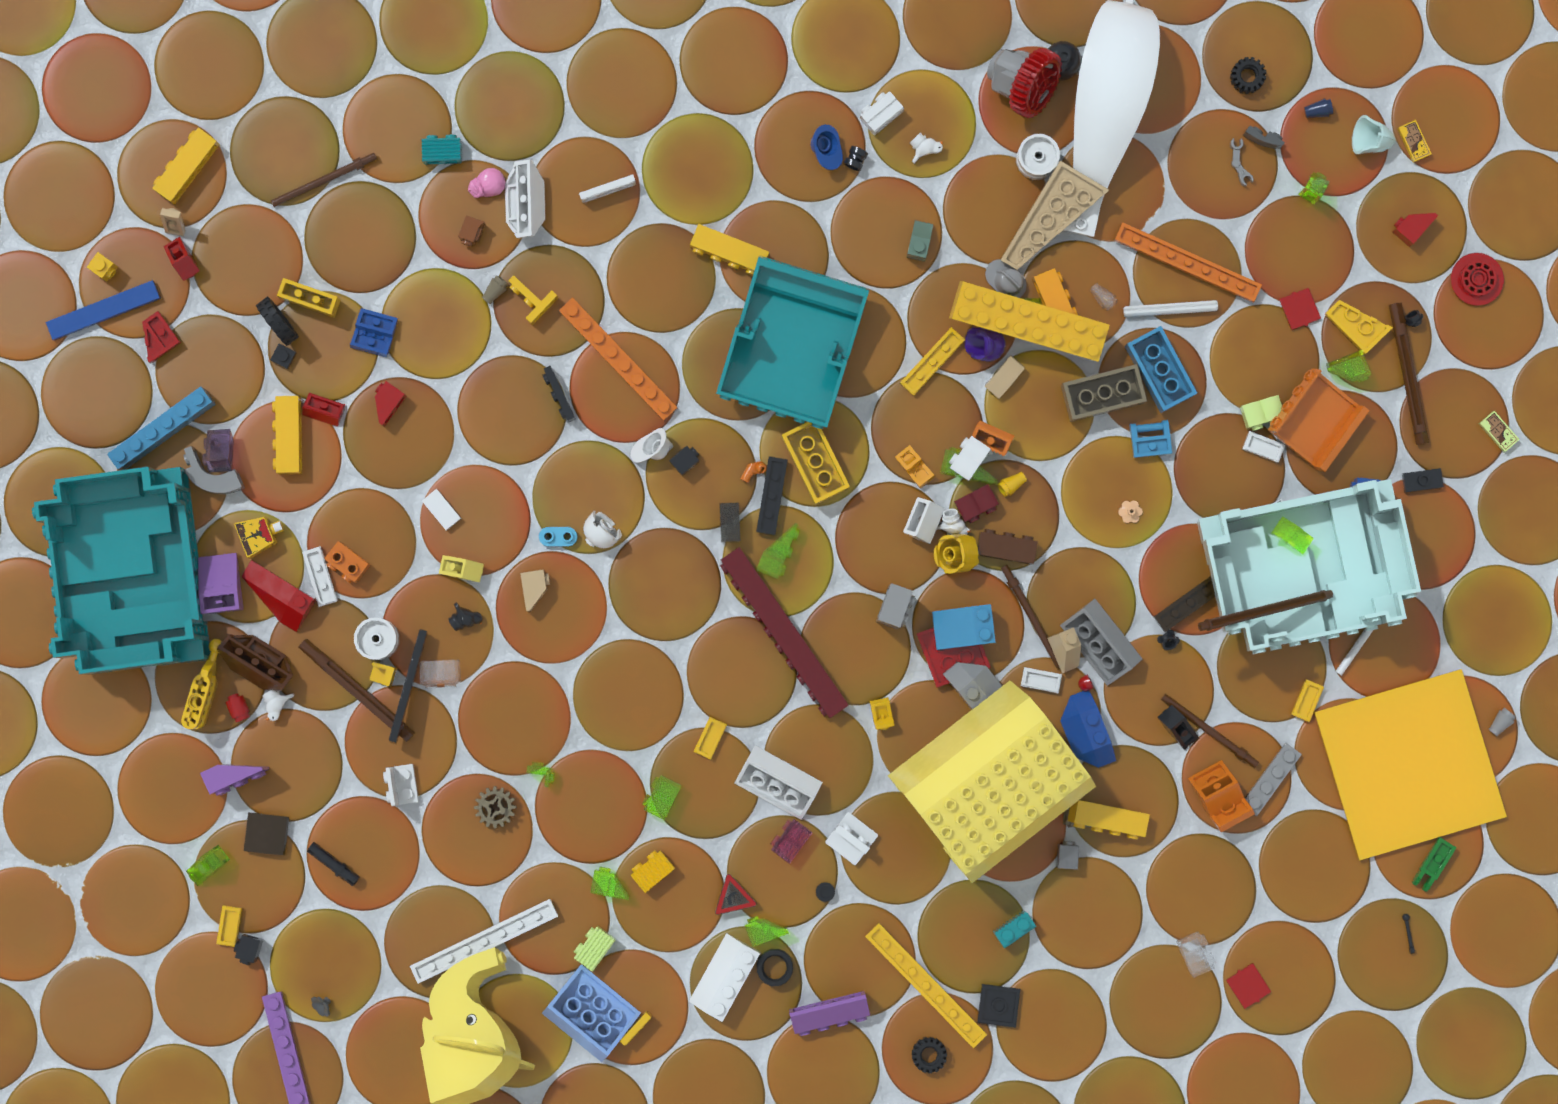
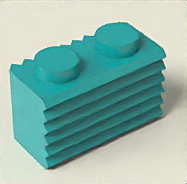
[422,134,462,165]
[993,910,1036,948]

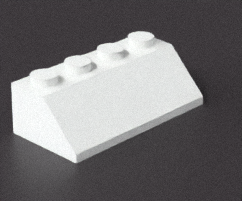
[735,745,823,820]
[689,933,760,1022]

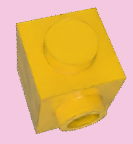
[87,252,118,282]

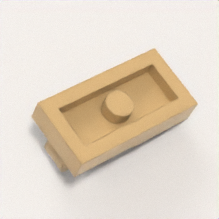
[160,208,186,236]

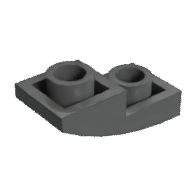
[1243,126,1285,149]

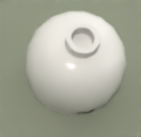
[583,511,622,548]

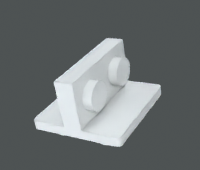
[825,812,878,865]

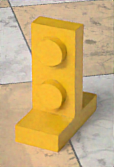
[508,275,559,326]

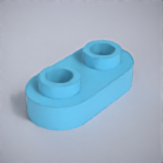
[539,527,578,547]

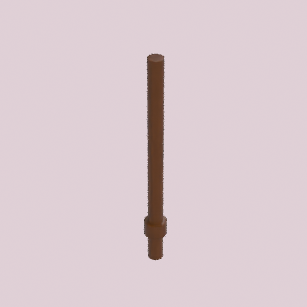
[271,153,377,207]
[1001,565,1059,668]
[1161,693,1259,768]

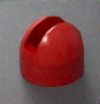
[1078,674,1094,691]

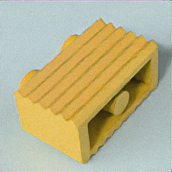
[630,850,675,893]

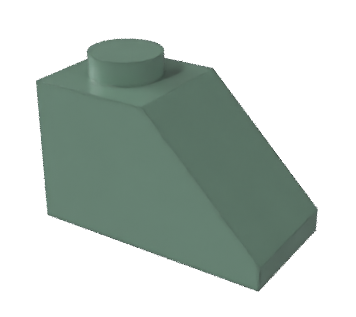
[906,220,933,262]

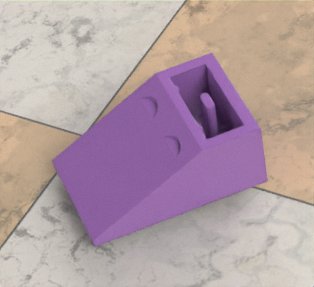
[198,553,244,615]
[200,764,269,796]

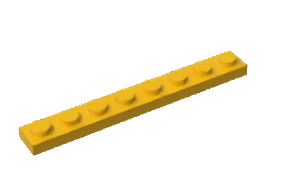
[865,923,987,1048]

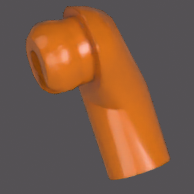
[740,461,767,483]

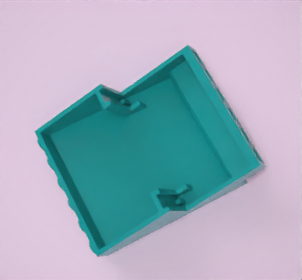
[716,256,870,429]

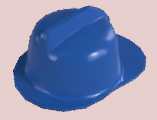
[810,124,843,170]

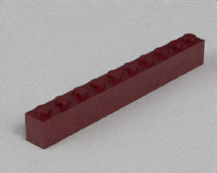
[720,547,849,718]

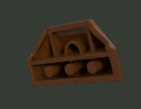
[217,634,293,691]

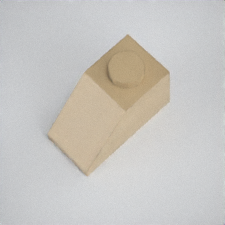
[520,570,550,612]
[1047,627,1081,674]

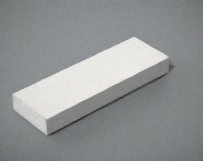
[579,175,636,203]
[302,546,338,607]

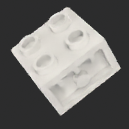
[383,764,419,806]

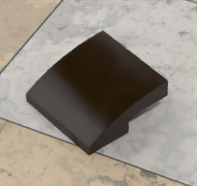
[244,812,289,855]

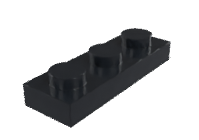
[542,366,576,422]

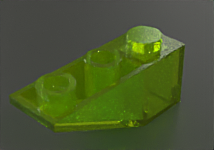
[756,523,800,579]

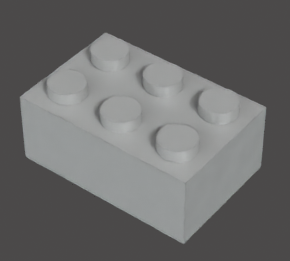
[876,583,915,629]

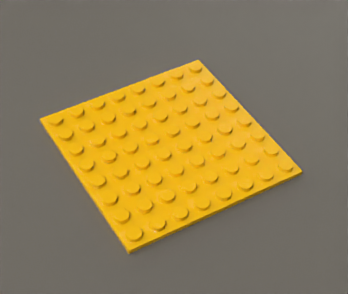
[1314,669,1507,860]

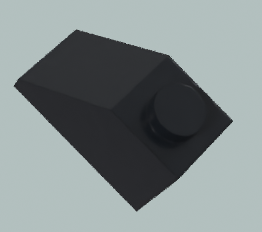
[1157,705,1199,750]

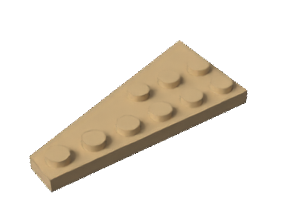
[1000,161,1109,270]

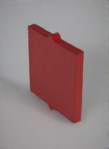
[1279,288,1321,330]
[1226,963,1271,1009]

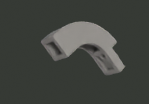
[183,446,245,494]

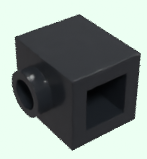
[234,934,264,965]

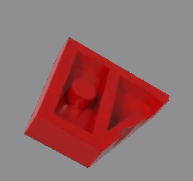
[142,311,181,364]

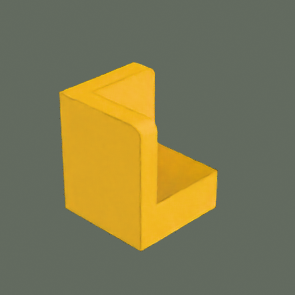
[370,662,397,687]

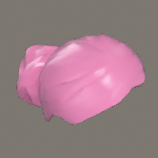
[468,168,506,198]

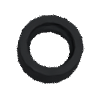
[757,949,793,986]

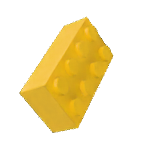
[781,422,850,505]

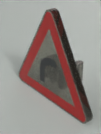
[715,874,757,915]

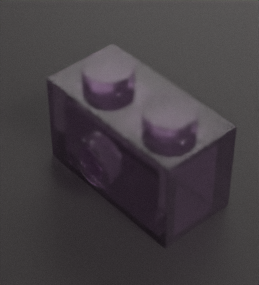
[203,429,234,473]

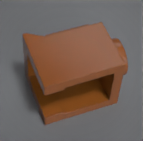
[458,215,486,247]

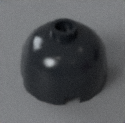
[1047,41,1081,80]

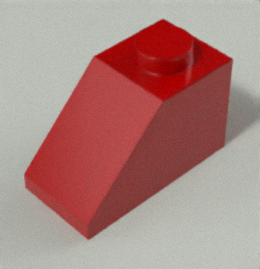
[1392,213,1438,247]
[163,237,200,281]
[375,381,407,427]

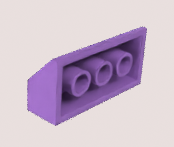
[789,991,870,1036]

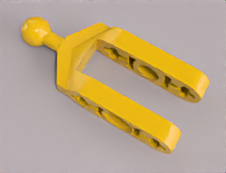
[181,639,222,729]

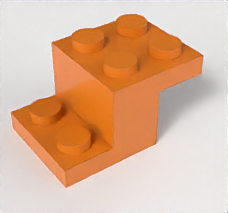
[1188,760,1255,832]

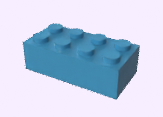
[1124,326,1197,413]

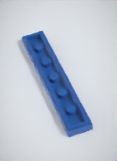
[46,280,161,340]

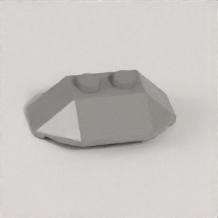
[943,662,1002,710]

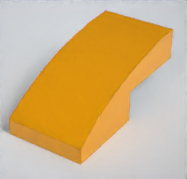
[895,445,935,489]

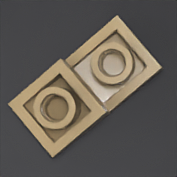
[985,355,1025,398]

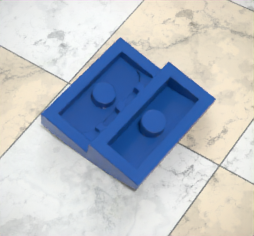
[350,308,398,358]

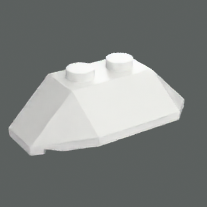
[505,159,545,238]

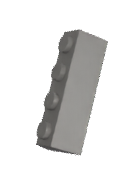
[1060,599,1142,686]

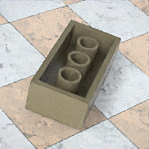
[1061,364,1147,422]

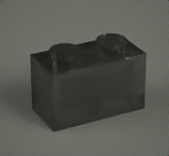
[720,503,741,543]

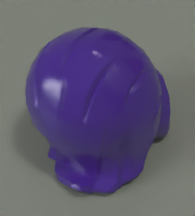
[965,327,1006,362]

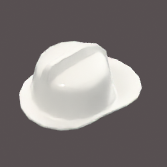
[630,428,673,463]

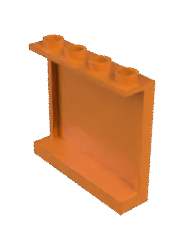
[1268,368,1370,472]

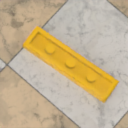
[899,327,965,396]

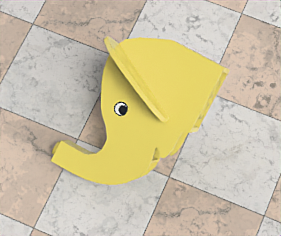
[420,947,535,1104]

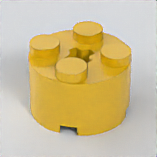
[934,534,979,574]

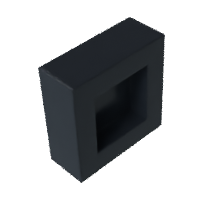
[270,343,297,369]

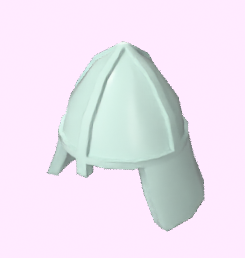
[1352,115,1396,154]

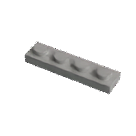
[1245,743,1302,816]

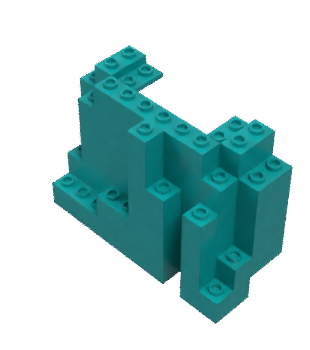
[32,467,211,675]

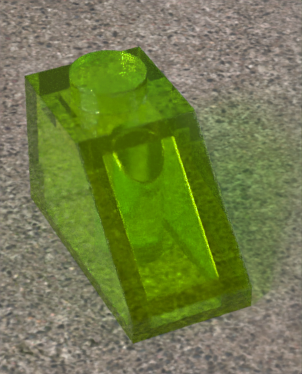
[1298,172,1329,204]
[1326,350,1371,382]
[1270,516,1314,555]
[590,866,630,900]
[745,915,789,947]

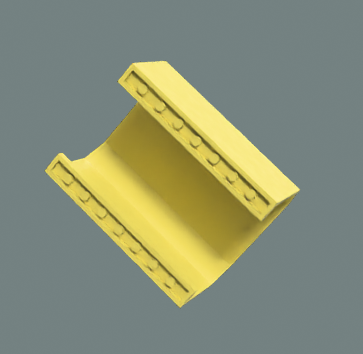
[888,681,1096,883]

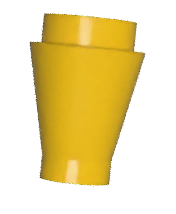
[997,472,1027,497]

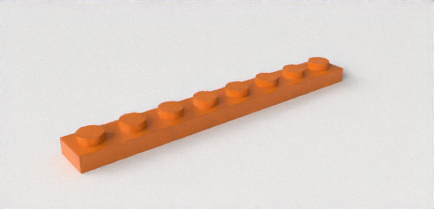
[1114,222,1262,303]
[559,297,677,421]

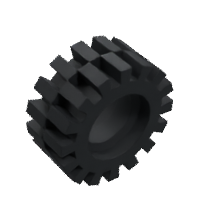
[1230,57,1267,94]
[912,1037,947,1073]

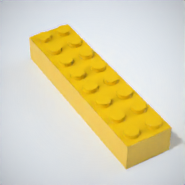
[949,281,1110,362]

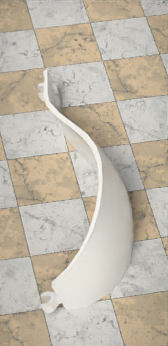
[1064,0,1160,237]

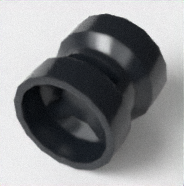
[843,146,868,171]

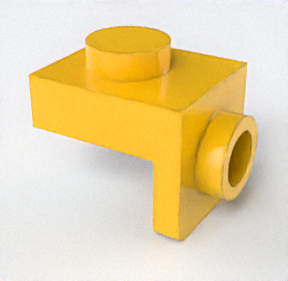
[870,697,894,730]

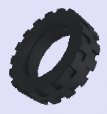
[256,296,299,346]

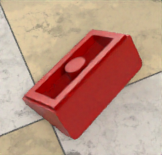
[302,393,345,427]

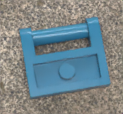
[1129,420,1172,458]

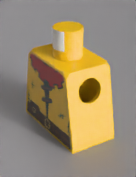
[234,517,284,559]

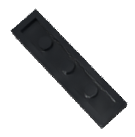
[756,457,788,535]

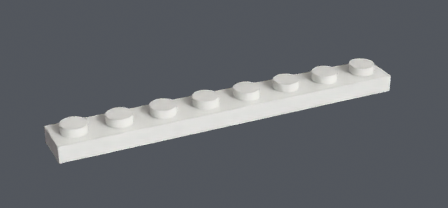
[410,899,558,984]

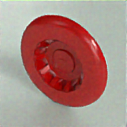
[1451,253,1504,306]

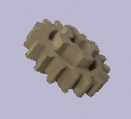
[474,786,517,828]

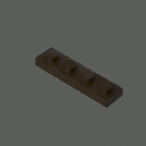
[1153,576,1215,632]

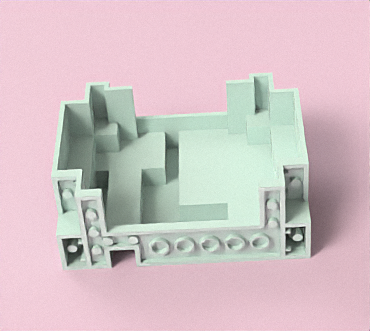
[1197,479,1421,654]

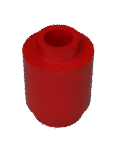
[225,693,250,723]

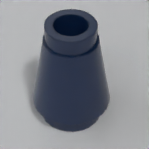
[1304,99,1334,118]

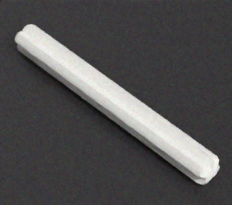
[1123,300,1218,317]

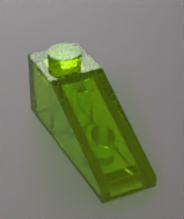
[940,447,998,486]

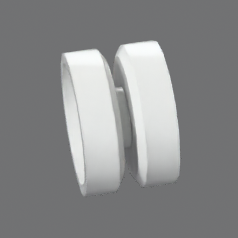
[1016,134,1060,180]
[354,618,399,660]

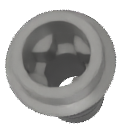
[1489,707,1516,737]

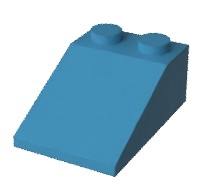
[932,604,996,650]

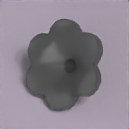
[311,996,331,1017]

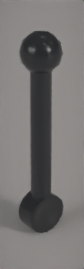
[1402,914,1415,954]

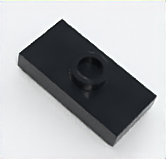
[1402,468,1444,493]

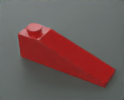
[241,560,317,632]

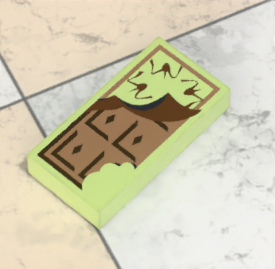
[1479,411,1520,452]

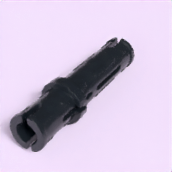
[307,842,360,887]

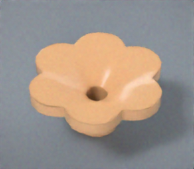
[1118,501,1143,523]

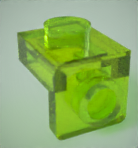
[527,762,555,787]

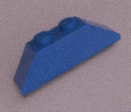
[1060,691,1116,768]

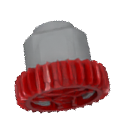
[987,48,1062,118]

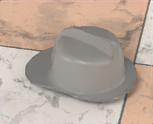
[985,259,1027,298]

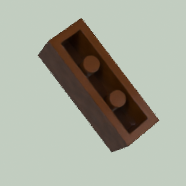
[977,529,1038,565]

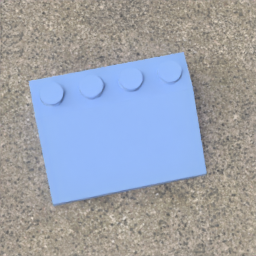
[542,964,641,1062]

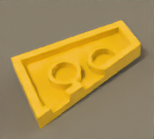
[1325,300,1393,355]

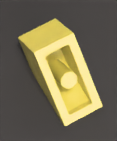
[439,555,484,583]

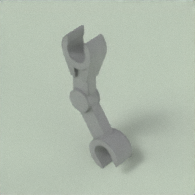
[1230,138,1253,187]

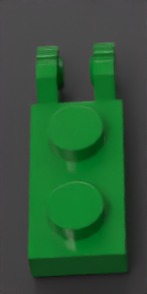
[1412,837,1457,892]

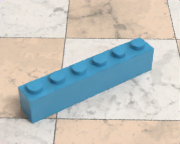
[107,386,216,470]

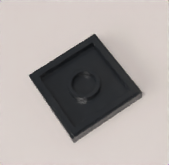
[977,984,1021,1028]

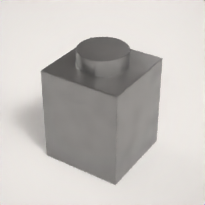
[1057,841,1079,869]

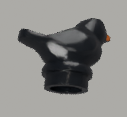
[448,602,483,631]

